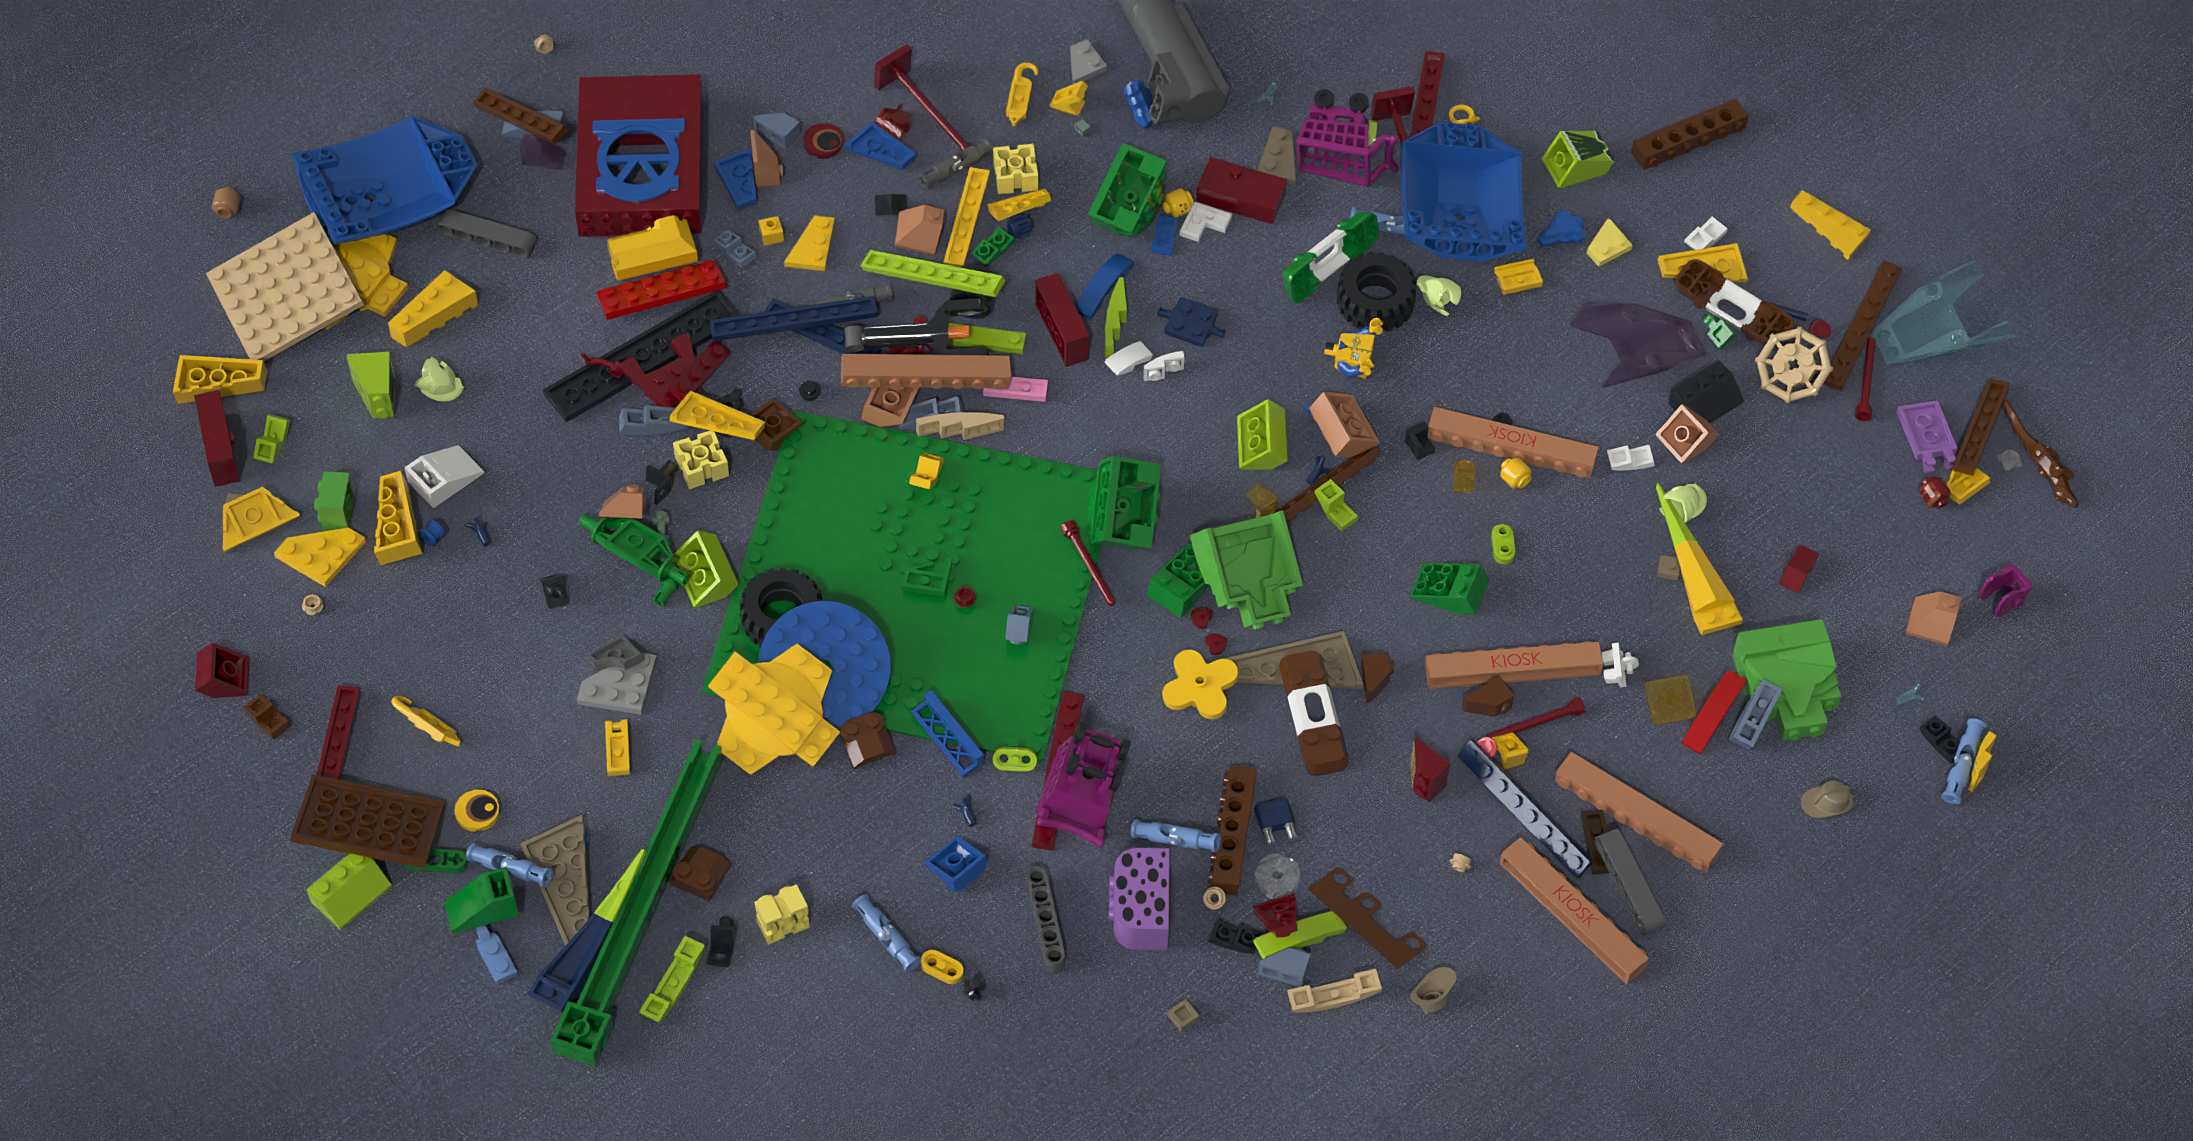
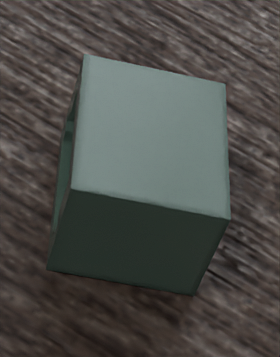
[1075,119,1091,136]

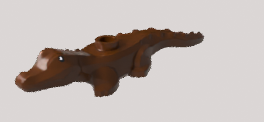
[2004,400,2079,508]

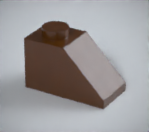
[1361,652,1394,703]
[1462,676,1515,717]

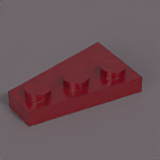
[1253,893,1298,938]

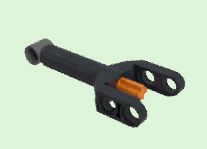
[845,299,990,356]

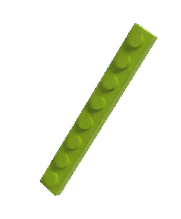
[860,250,1005,297]

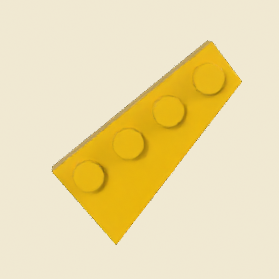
[1657,243,1748,283]

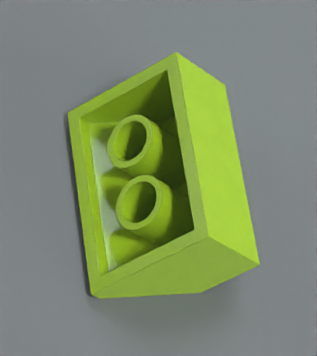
[1237,399,1288,470]
[673,530,739,608]
[307,853,392,930]

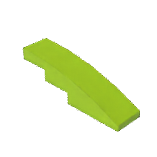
[1105,277,1127,358]
[1253,911,1347,959]

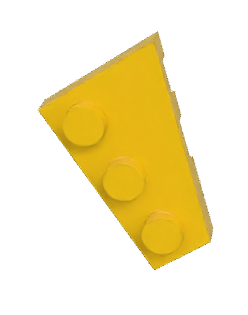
[987,189,1051,221]
[784,215,835,271]

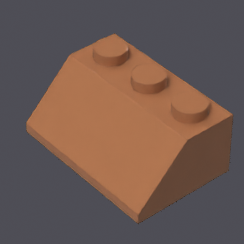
[861,387,919,427]
[1309,392,1380,457]

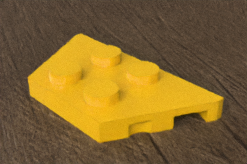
[223,487,300,553]

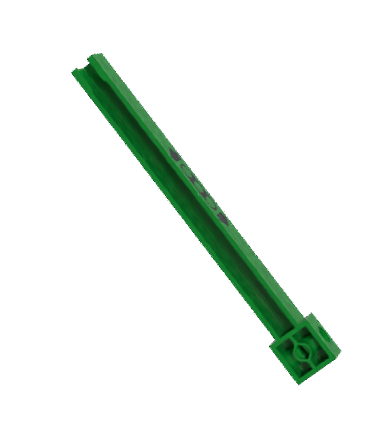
[550,739,723,1067]

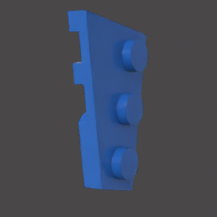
[714,148,757,210]

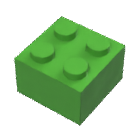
[314,471,355,531]

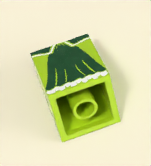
[1541,131,1615,188]
[347,352,395,419]

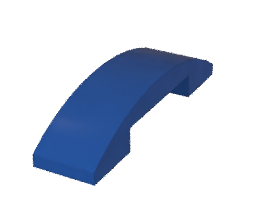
[1075,253,1135,320]

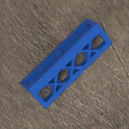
[911,690,985,778]

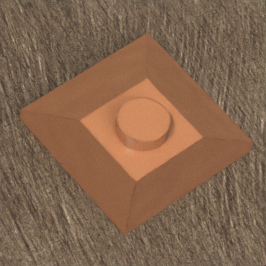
[750,130,783,187]
[894,205,944,256]
[1655,404,1720,464]
[599,484,648,518]
[1905,591,1962,646]

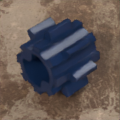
[1006,214,1033,239]

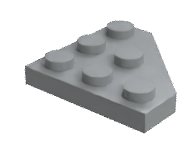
[577,653,657,715]

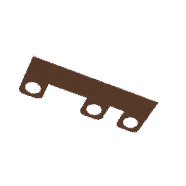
[1308,868,1427,969]

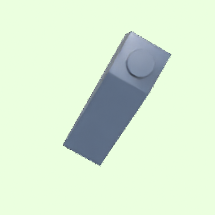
[1728,679,1782,750]

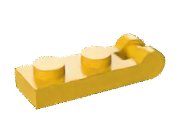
[605,719,630,776]

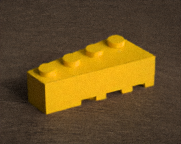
[388,270,478,348]
[173,355,268,404]

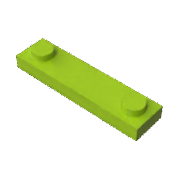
[948,323,1026,354]

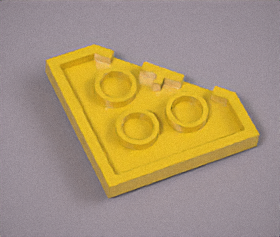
[274,528,366,587]

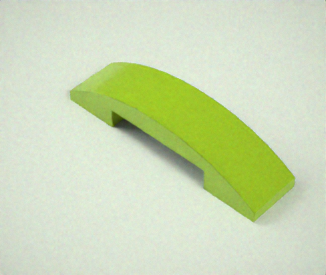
[639,936,705,1023]

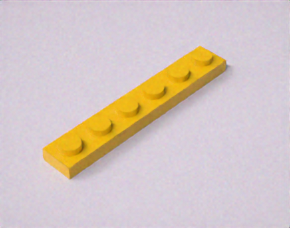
[943,167,990,267]

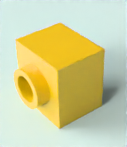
[758,216,784,246]

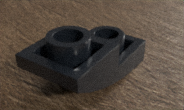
[1920,716,1966,764]
[1208,919,1261,954]

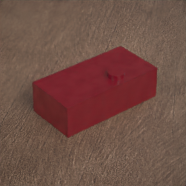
[1196,157,1287,225]
[1035,273,1089,367]
[194,390,240,487]

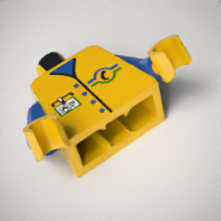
[1324,318,1383,379]

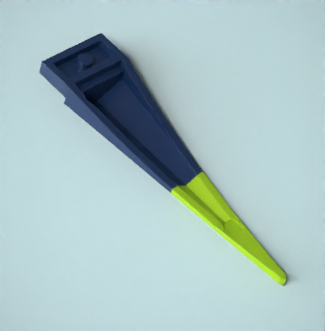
[527,849,646,1013]

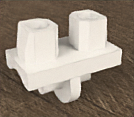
[1602,643,1639,688]

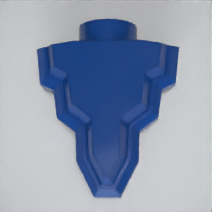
[1123,80,1152,129]
[1538,210,1586,246]

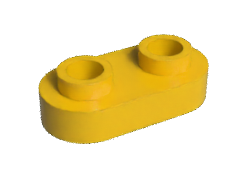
[921,950,964,984]

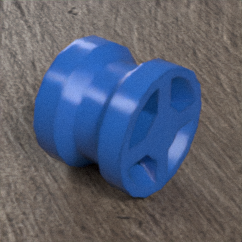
[418,520,446,547]

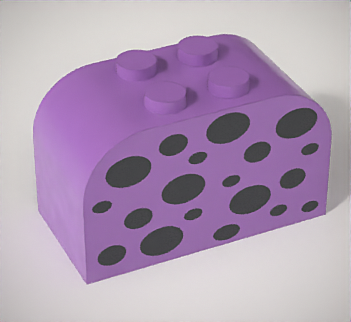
[1109,848,1169,950]

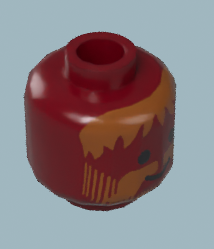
[1919,476,1951,509]

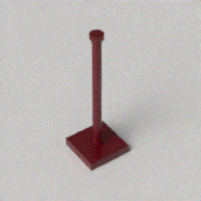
[874,44,971,151]
[1370,86,1415,146]

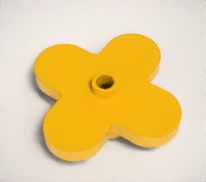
[1162,650,1238,719]

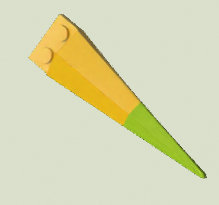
[1656,483,1743,635]

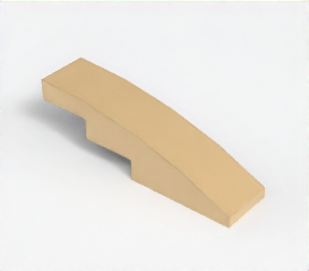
[916,412,1004,440]

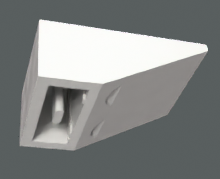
[404,445,484,508]

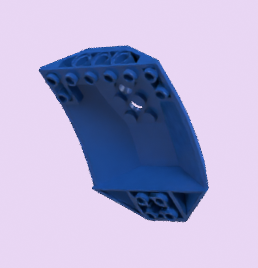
[292,115,477,244]
[1401,122,1527,262]

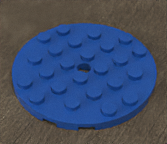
[758,601,891,730]

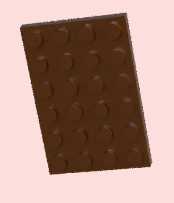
[291,774,445,868]

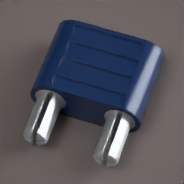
[1254,799,1297,844]

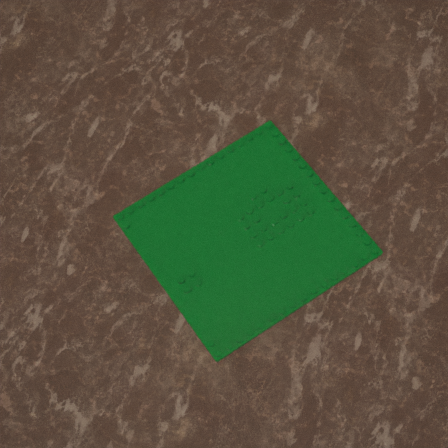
[702,411,1101,762]

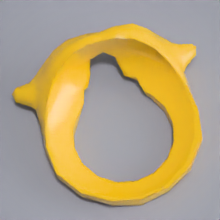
[1449,105,1480,124]

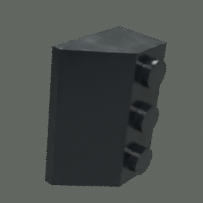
[1668,360,1744,423]

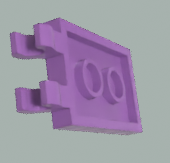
[1896,400,1958,473]

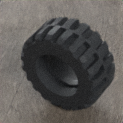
[1337,253,1417,332]
[740,568,823,648]

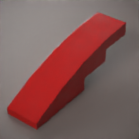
[1681,670,1747,755]

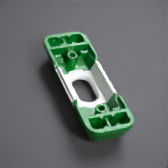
[1283,212,1379,304]

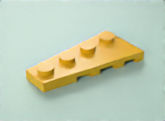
[1790,190,1871,260]
[670,391,765,440]

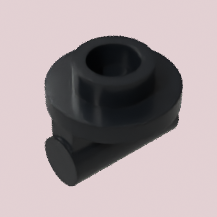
[963,978,986,1001]

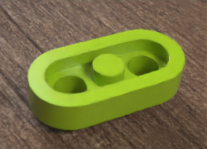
[1491,524,1515,565]
[993,747,1037,772]

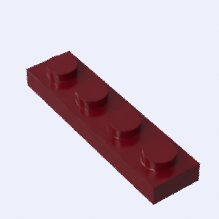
[667,341,731,401]

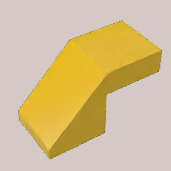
[909,453,945,489]

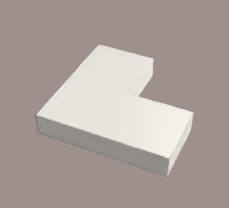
[1179,201,1232,242]

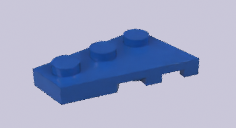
[844,121,916,170]

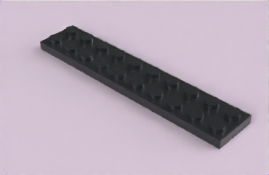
[543,291,739,422]

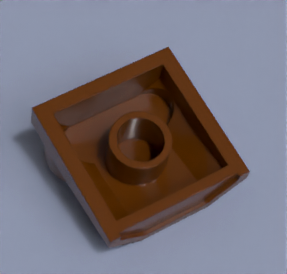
[749,398,803,451]
[838,713,896,769]
[669,847,731,902]

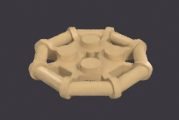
[1755,327,1833,403]

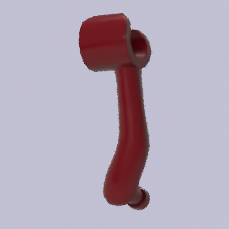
[581,352,623,378]

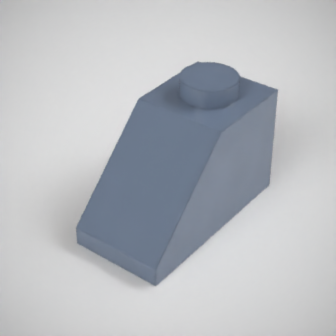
[753,112,800,150]
[1005,605,1034,644]
[1258,948,1311,987]

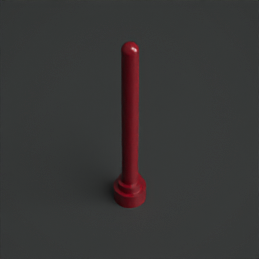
[1855,338,1876,422]
[1060,520,1116,607]
[1485,697,1585,739]

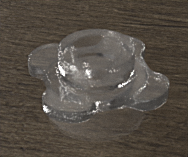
[1997,450,2022,471]

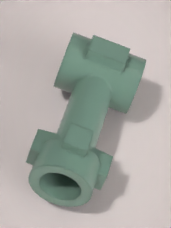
[653,511,671,547]

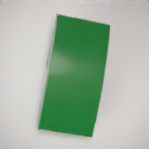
[971,227,1015,266]

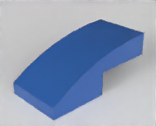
[1151,215,1179,256]

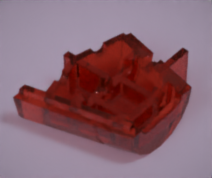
[875,103,912,141]

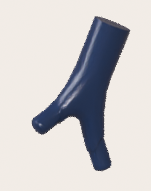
[1306,456,1331,485]
[465,517,491,546]
[953,794,977,827]

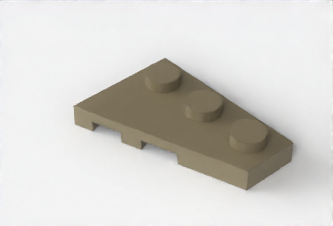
[1257,126,1296,186]

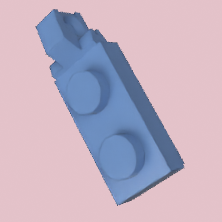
[476,925,518,985]

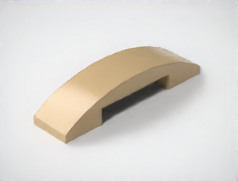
[1287,969,1382,1013]

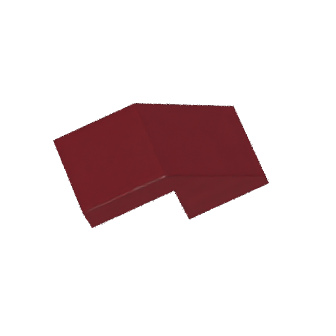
[1779,545,1819,593]

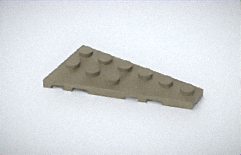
[1224,631,1364,689]
[520,815,590,946]

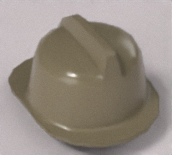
[1801,780,1853,819]
[1410,967,1457,1016]

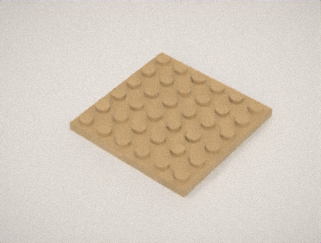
[206,212,364,362]

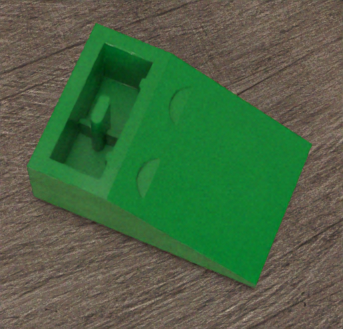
[1147,543,1209,619]
[1410,563,1489,614]
[444,867,519,934]

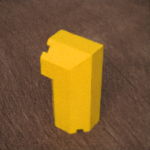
[607,215,698,281]

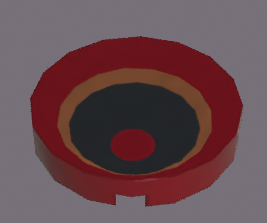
[803,123,843,159]

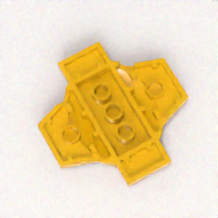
[324,233,408,330]
[708,644,840,776]

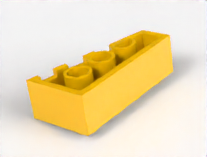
[374,471,422,565]

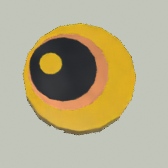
[454,790,500,832]

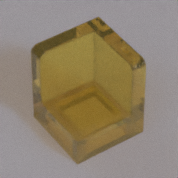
[1246,483,1278,518]

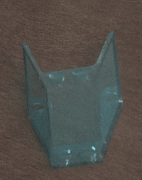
[1871,258,2016,366]

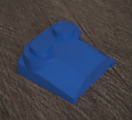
[923,835,987,891]

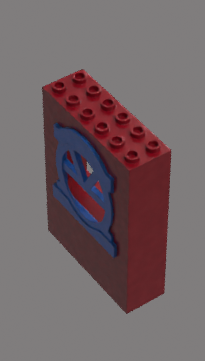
[575,74,703,237]

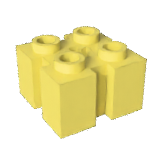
[993,144,1038,194]
[673,430,729,489]
[755,884,810,945]

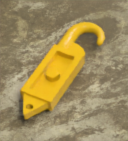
[1006,62,1038,127]
[391,696,461,747]

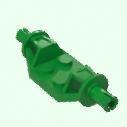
[579,513,690,586]

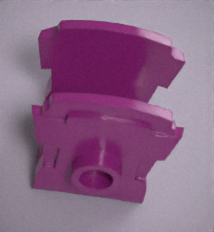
[1979,565,2033,617]

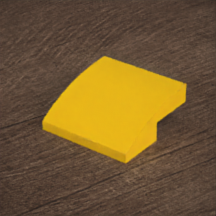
[1968,731,1997,792]

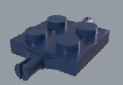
[1157,297,1226,348]

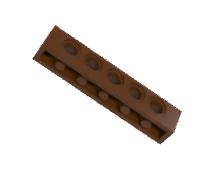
[1631,99,1749,170]
[1207,765,1256,896]

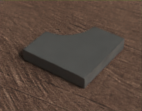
[586,635,644,671]

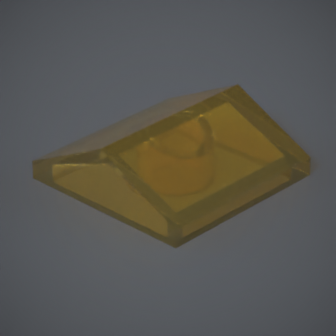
[1645,674,1697,725]

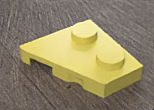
[1587,219,1632,267]

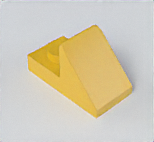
[1050,81,1088,115]
[1492,732,1528,769]

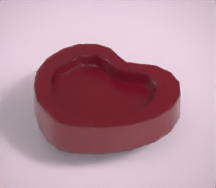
[1809,319,1831,338]
[1191,608,1212,629]
[1205,633,1227,655]

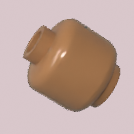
[212,187,241,218]

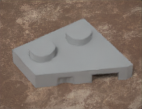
[1070,39,1107,84]

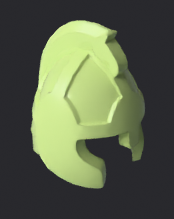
[1416,275,1461,316]
[414,357,464,402]
[1659,483,1707,523]

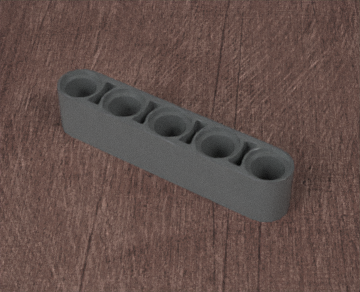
[436,209,537,258]
[1595,829,1666,935]
[1027,866,1065,974]

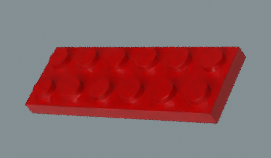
[596,260,726,320]

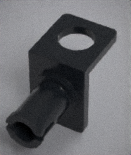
[646,460,678,505]
[539,573,569,609]
[706,916,734,967]

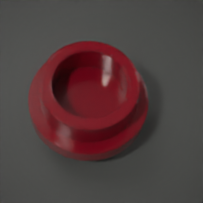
[954,587,976,608]

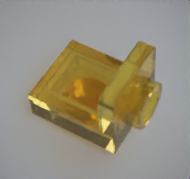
[1453,460,1476,492]

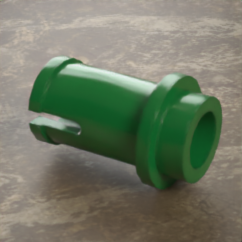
[652,578,677,607]

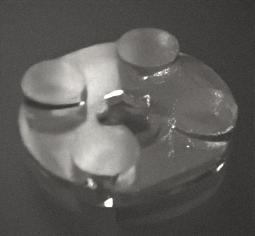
[1255,854,1300,899]

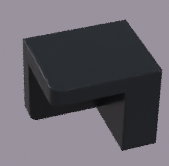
[875,194,907,216]
[1405,422,1435,460]

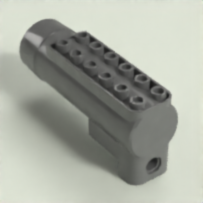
[1119,0,1230,123]

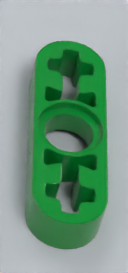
[403,849,468,874]

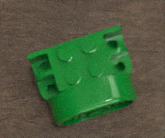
[1088,143,1167,237]
[1086,456,1161,549]

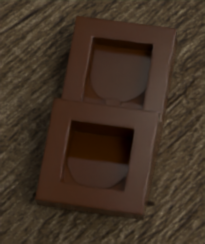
[243,694,291,740]

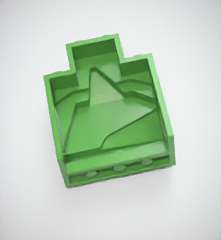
[1190,510,1303,630]
[1732,619,1841,741]

